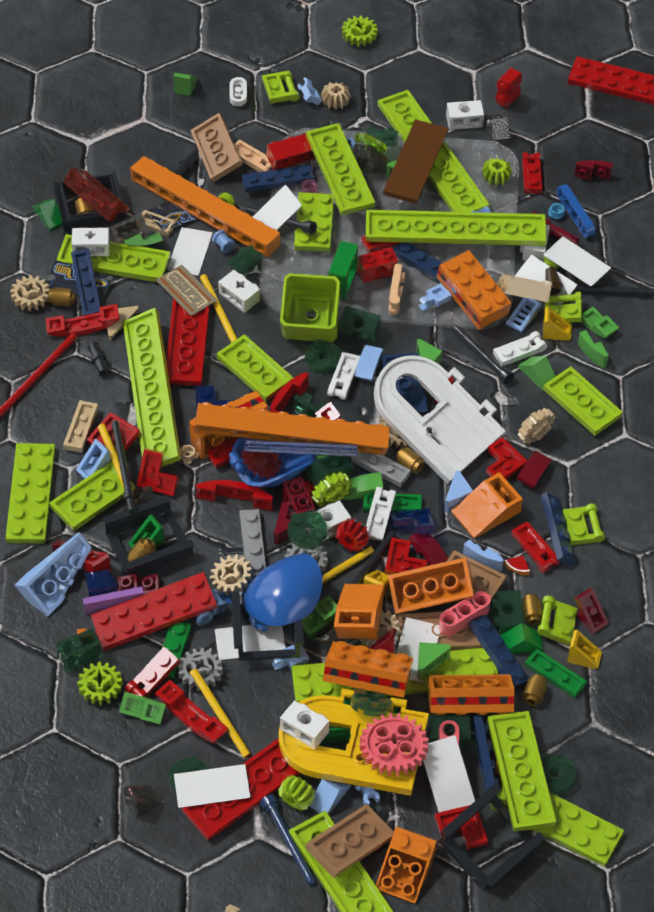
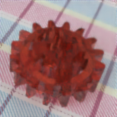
[241,440,282,479]

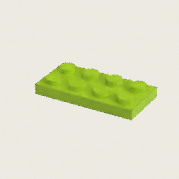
[294,192,334,252]
[216,334,293,402]
[543,366,623,436]
[49,462,135,531]

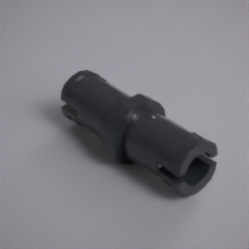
[172,150,199,177]
[88,341,110,377]

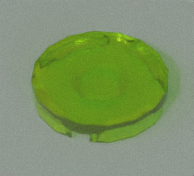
[354,132,388,155]

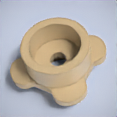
[180,445,199,465]

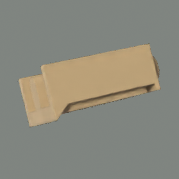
[497,274,552,302]

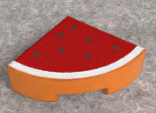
[504,555,530,576]

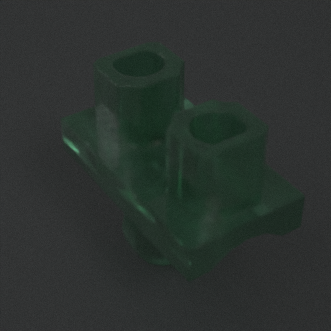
[227,245,263,275]
[294,392,327,418]

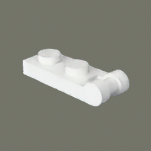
[493,331,547,367]
[327,352,360,400]
[366,486,396,541]

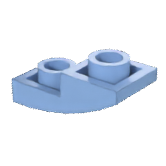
[354,345,384,382]
[463,540,503,572]

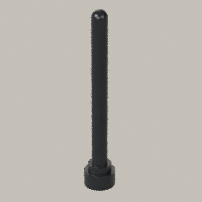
[245,207,317,236]
[451,324,514,385]

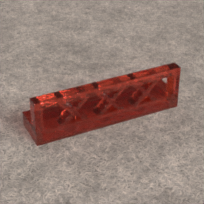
[63,167,130,222]

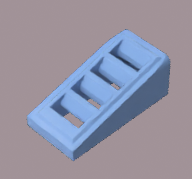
[506,297,541,333]

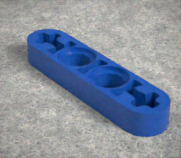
[557,184,595,238]

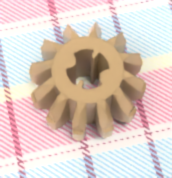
[321,81,350,110]

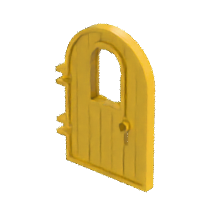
[279,688,429,796]

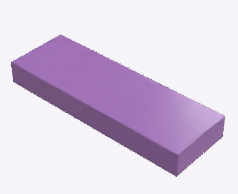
[83,587,144,615]

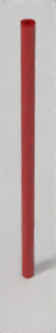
[0,333,77,418]

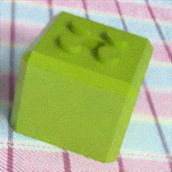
[280,273,341,342]

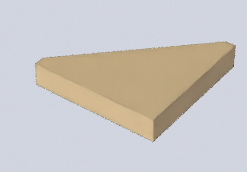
[107,306,139,340]

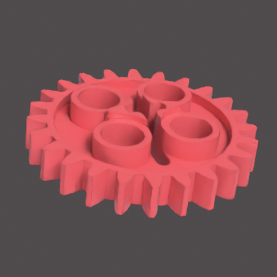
[360,713,428,776]

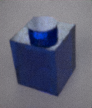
[85,569,116,597]

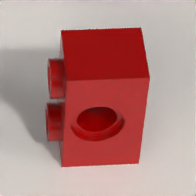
[357,247,398,283]

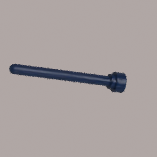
[260,794,315,886]

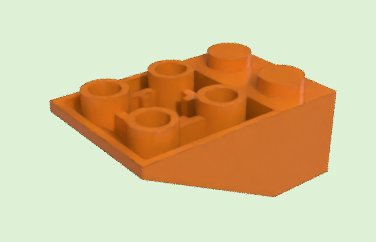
[451,472,523,539]
[334,584,384,639]
[376,827,439,904]

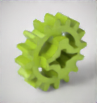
[342,16,378,47]
[312,472,352,508]
[77,662,123,705]

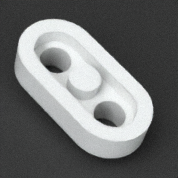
[230,77,247,106]

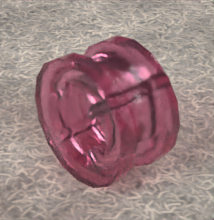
[302,180,317,193]

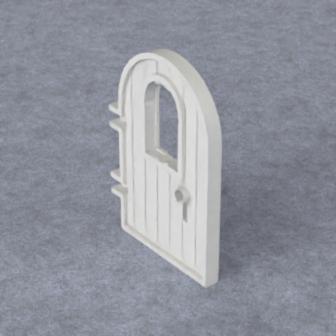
[374,356,505,484]

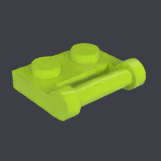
[262,71,300,104]
[545,292,582,323]
[562,504,605,545]
[538,596,577,645]

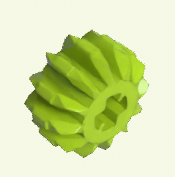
[482,157,512,186]
[279,775,315,811]

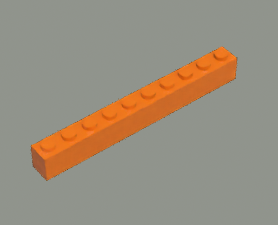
[130,156,281,258]
[194,402,389,455]

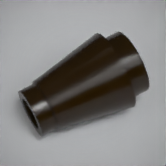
[545,267,563,295]

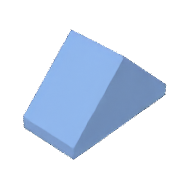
[76,439,111,478]
[444,470,473,512]
[309,779,351,815]

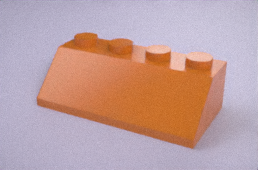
[388,558,474,614]

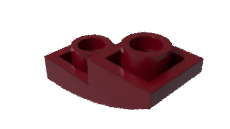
[574,160,613,180]
[517,450,552,488]
[283,477,315,516]
[409,530,448,566]
[117,574,161,594]

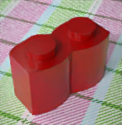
[495,68,522,109]

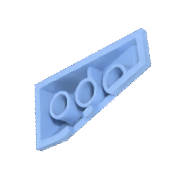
[14,533,92,616]

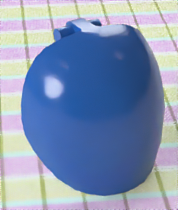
[229,438,316,488]
[243,553,322,632]

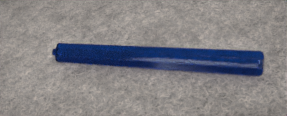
[243,440,358,456]

